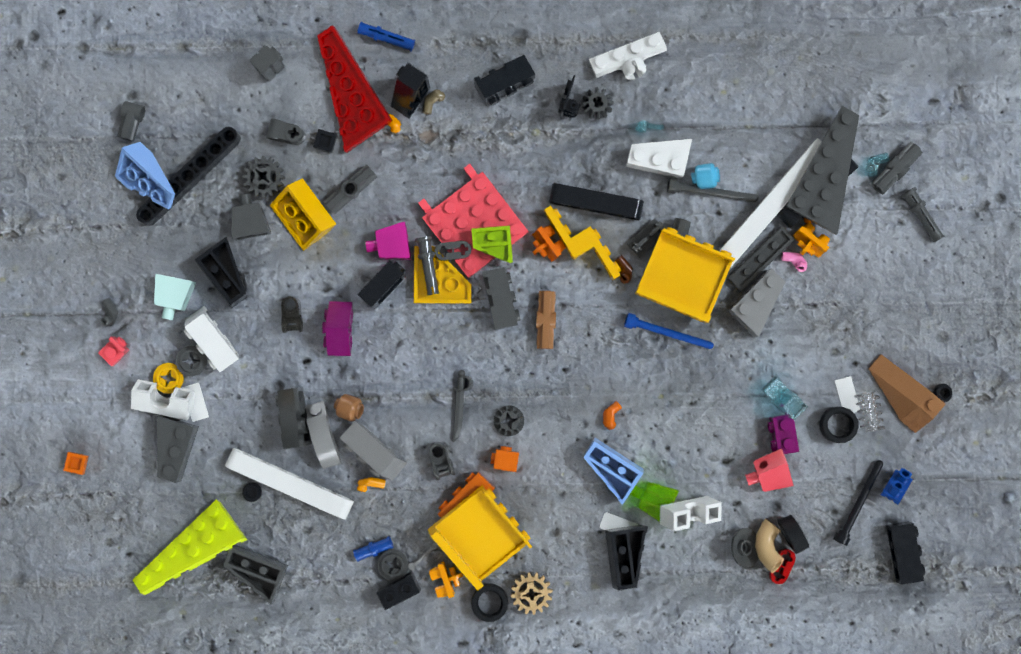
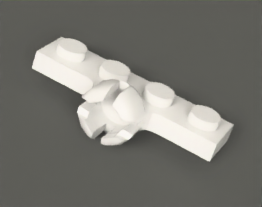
[589,32,667,80]

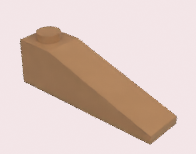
[868,354,946,433]

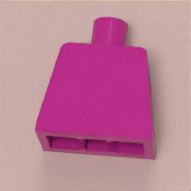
[365,222,411,260]

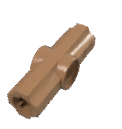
[536,291,556,349]

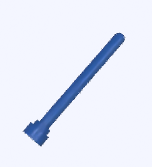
[624,312,714,349]

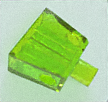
[629,481,679,522]

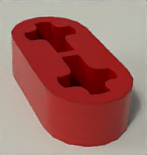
[769,548,796,584]

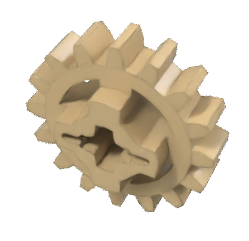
[511,572,553,615]

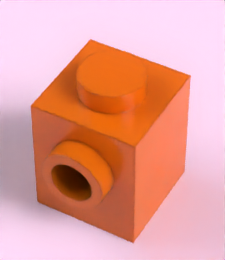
[490,446,519,472]

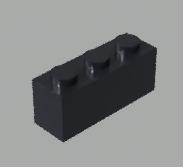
[886,521,925,585]

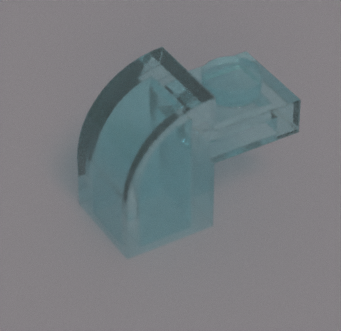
[761,376,808,421]

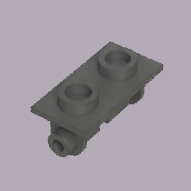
[627,218,664,258]

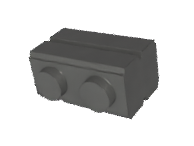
[250,45,284,81]

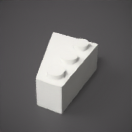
[625,139,692,179]
[184,306,239,372]

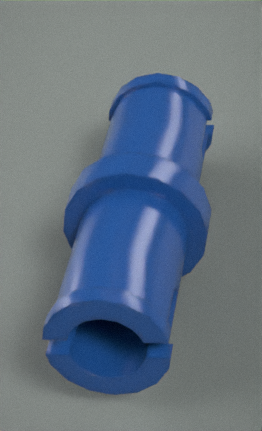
[353,536,394,562]

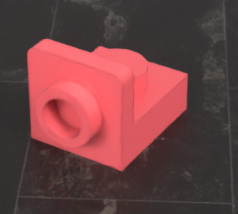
[98,336,129,367]

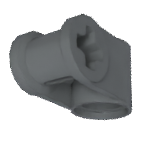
[266,119,305,145]
[429,442,455,480]

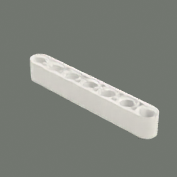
[225,448,354,519]

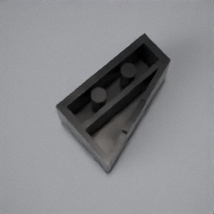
[474,55,536,106]

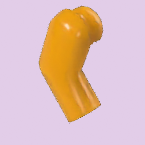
[388,114,401,133]
[357,477,385,492]

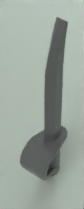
[452,370,474,442]

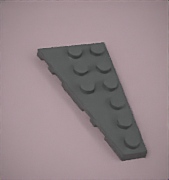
[786,106,859,235]

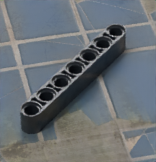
[136,127,241,226]

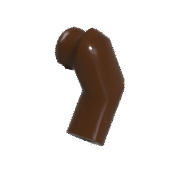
[615,255,633,284]

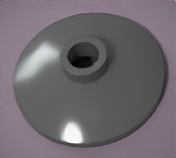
[731,528,759,567]

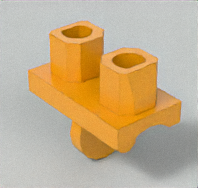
[793,223,830,258]
[429,561,463,598]

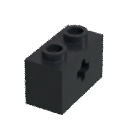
[377,572,421,610]

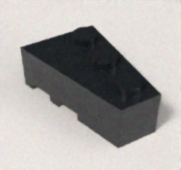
[391,63,430,119]
[195,237,247,308]
[605,525,648,591]

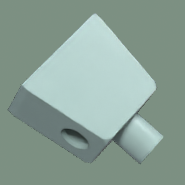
[154,274,196,320]

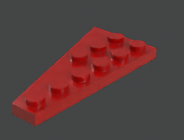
[317,25,393,153]

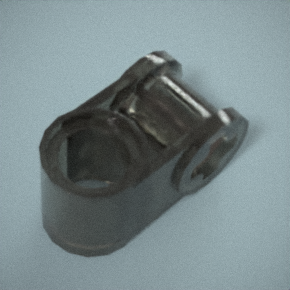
[281,296,303,333]

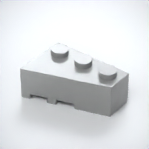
[727,268,785,337]

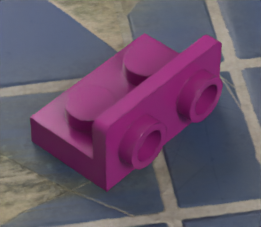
[767,414,799,454]

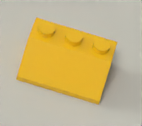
[270,178,336,251]

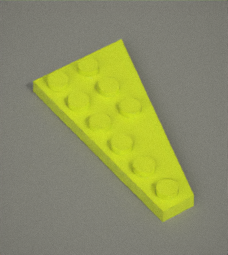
[133,499,247,595]

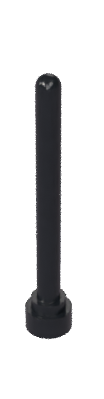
[833,460,883,546]

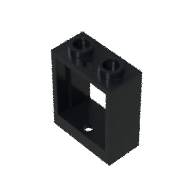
[357,260,406,309]

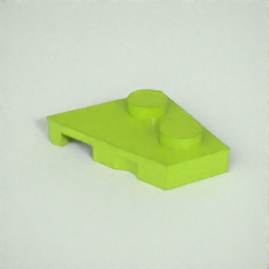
[471,226,513,263]

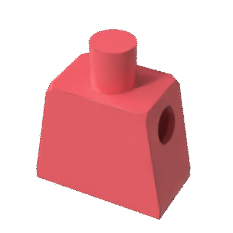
[745,449,794,492]

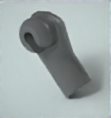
[101,298,118,327]

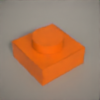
[63,452,89,475]

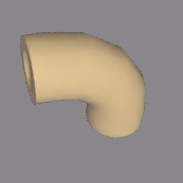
[755,519,784,573]

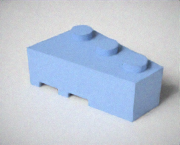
[584,438,644,505]

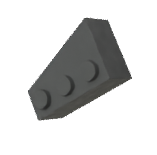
[482,267,521,331]
[157,415,199,483]
[223,545,288,605]

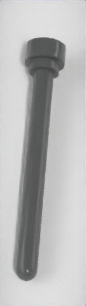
[667,178,758,202]

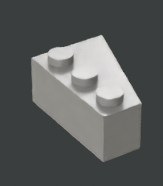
[340,421,407,481]

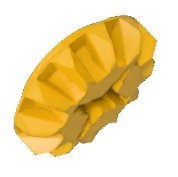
[153,363,184,394]

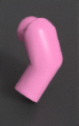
[781,252,807,272]

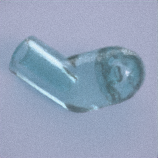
[865,152,889,176]

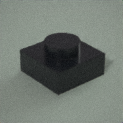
[313,129,338,153]

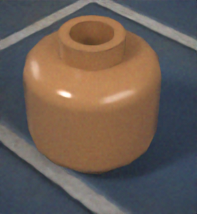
[334,394,364,422]

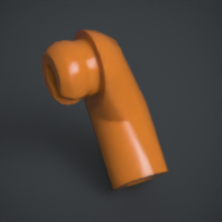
[603,401,622,430]

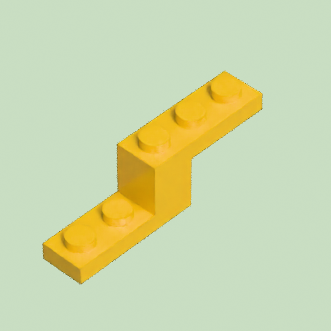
[544,205,621,280]

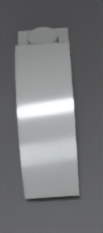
[305,401,341,469]

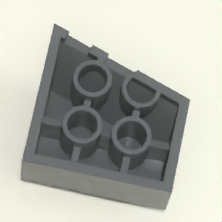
[275,387,312,449]

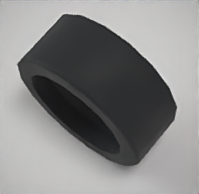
[819,407,859,443]
[778,515,809,554]
[471,584,508,622]

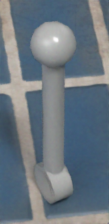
[408,542,440,570]

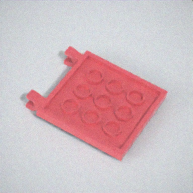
[418,164,529,279]

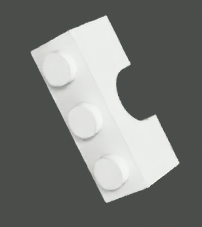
[131,379,195,420]
[660,496,722,531]

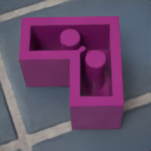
[322,301,353,356]

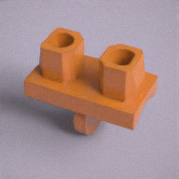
[532,225,566,262]

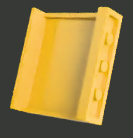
[635,227,735,324]
[428,485,532,591]

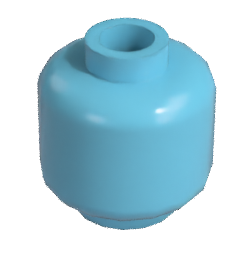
[691,163,720,189]

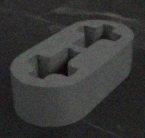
[435,241,471,261]

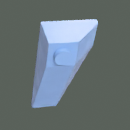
[115,142,175,209]

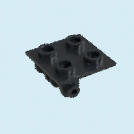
[558,75,579,120]

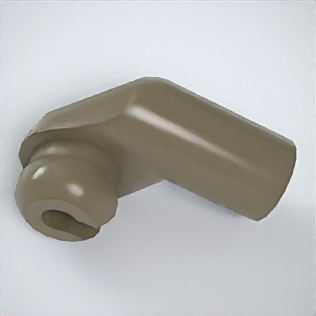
[422,89,445,115]

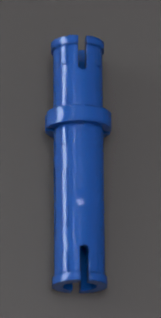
[357,22,415,52]

